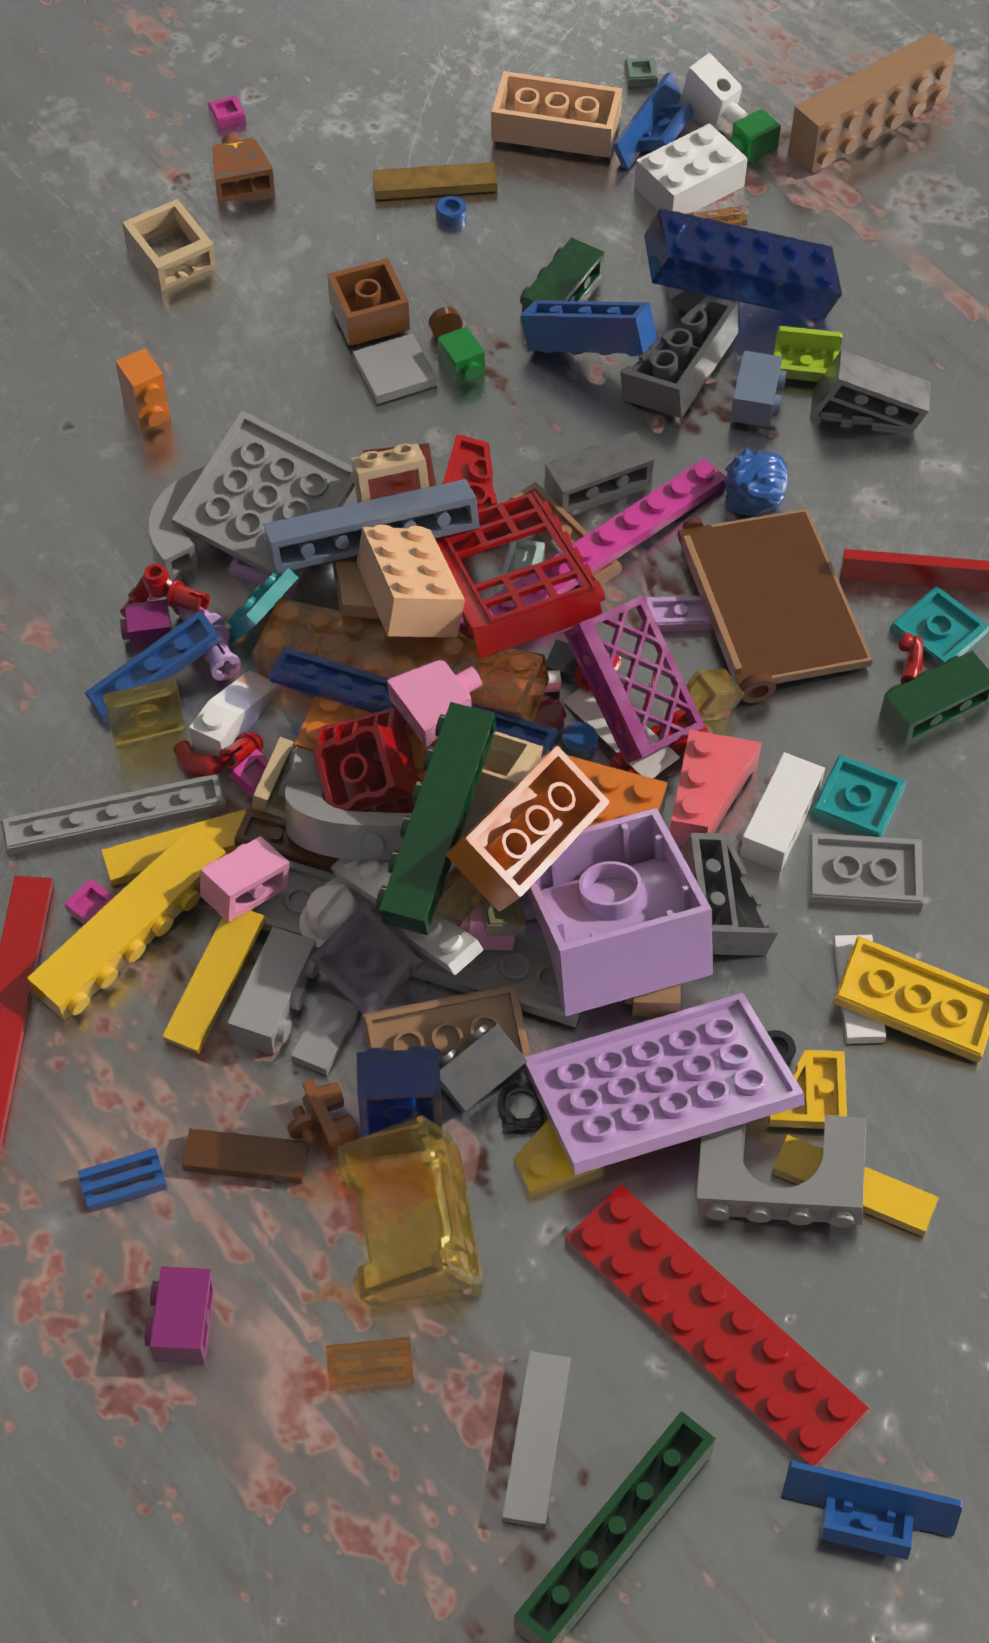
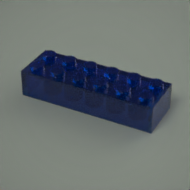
[644,208,842,320]

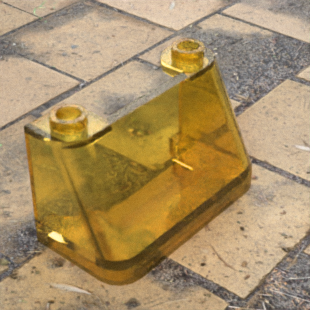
[336,1115,483,1305]

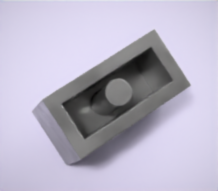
[433,1024,527,1113]

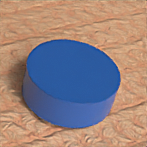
[435,196,466,226]
[562,722,598,759]

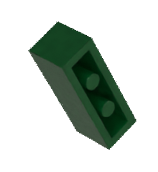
[520,237,604,313]
[880,650,989,745]

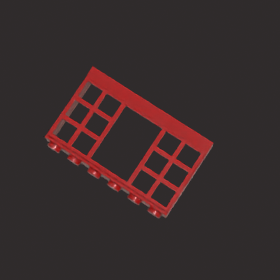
[435,491,605,658]

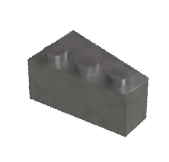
[810,349,931,431]
[681,833,778,956]

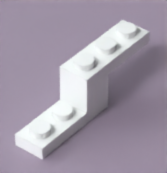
[330,858,484,975]

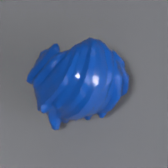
[724,448,788,517]

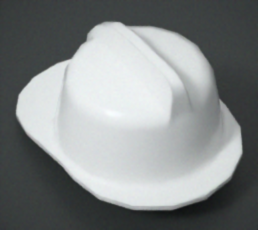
[299,877,377,949]

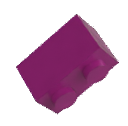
[144,1266,215,1364]

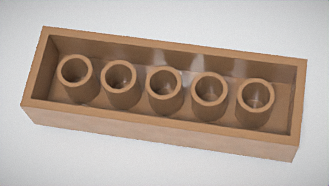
[788,32,956,174]

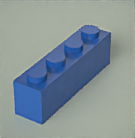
[520,300,657,356]

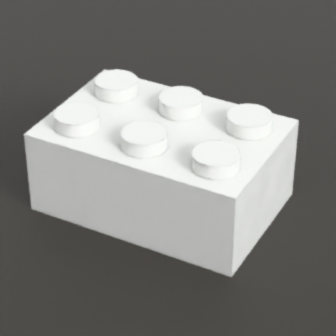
[634,123,748,224]

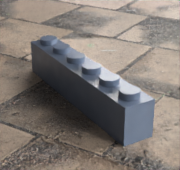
[263,479,480,574]

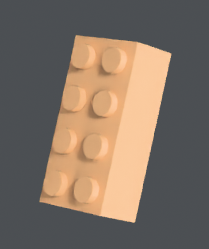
[491,71,622,158]
[356,525,465,637]

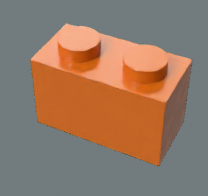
[115,348,171,432]

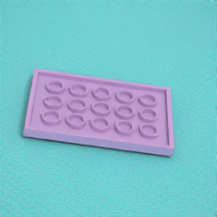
[524,993,804,1175]

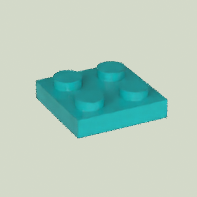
[226,568,298,644]

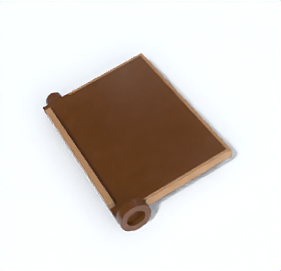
[677,508,873,703]

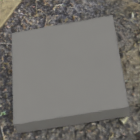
[353,333,437,404]

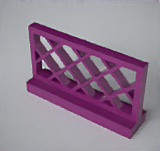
[564,595,705,764]

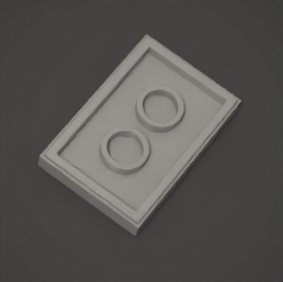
[809,833,923,910]

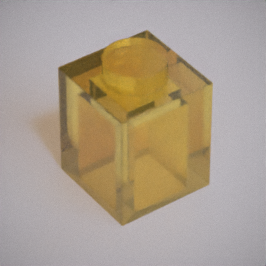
[686,669,745,721]

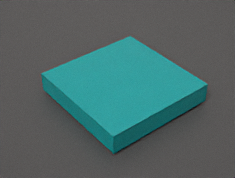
[889,586,989,668]
[811,754,907,837]

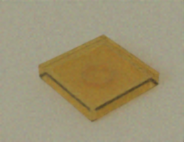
[103,677,185,746]

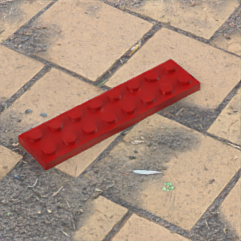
[564,1184,869,1466]

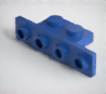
[613,73,694,169]
[782,1461,962,1560]

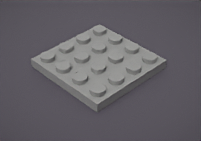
[172,410,355,587]

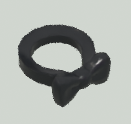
[498,1081,544,1132]

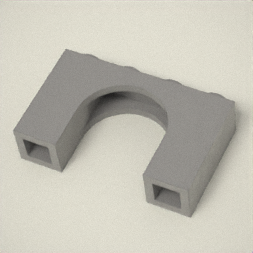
[696,1115,866,1228]

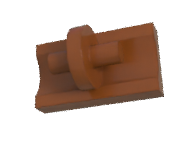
[287,1079,358,1160]

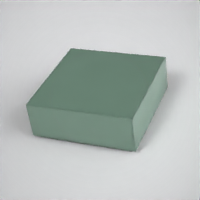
[624,58,658,88]

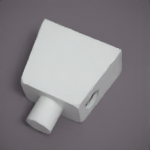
[679,53,748,129]

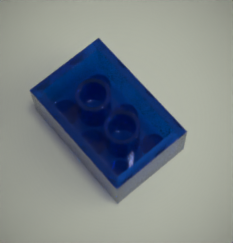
[356,1046,443,1149]

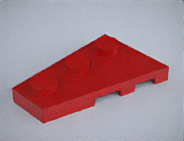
[442,434,497,510]

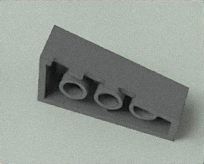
[620,295,738,418]

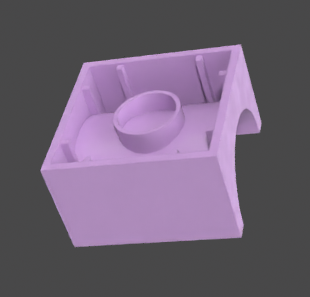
[521,808,713,1016]

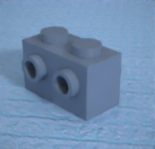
[730,350,787,427]

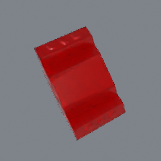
[313,707,420,813]

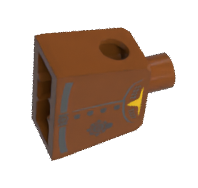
[212,133,275,203]

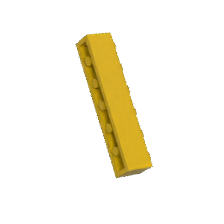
[27,824,226,1022]

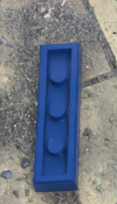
[85,610,223,724]

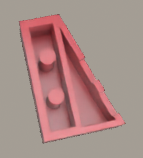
[670,730,762,847]

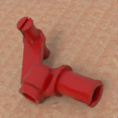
[120,564,210,618]

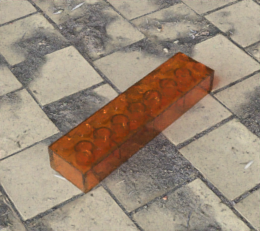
[252,598,549,738]

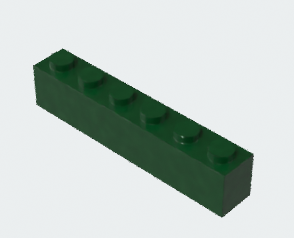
[376,702,497,936]
[514,1411,716,1643]

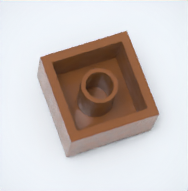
[327,258,410,346]

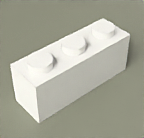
[737,752,825,872]

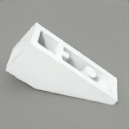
[189,670,280,766]

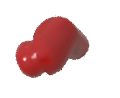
[898,633,923,685]
[173,740,223,777]

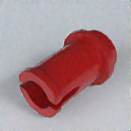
[219,731,263,770]

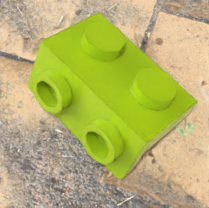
[774,326,843,382]

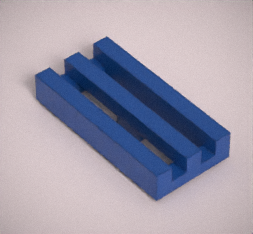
[78,1148,167,1212]

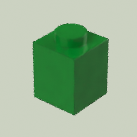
[731,108,781,163]
[438,326,485,385]

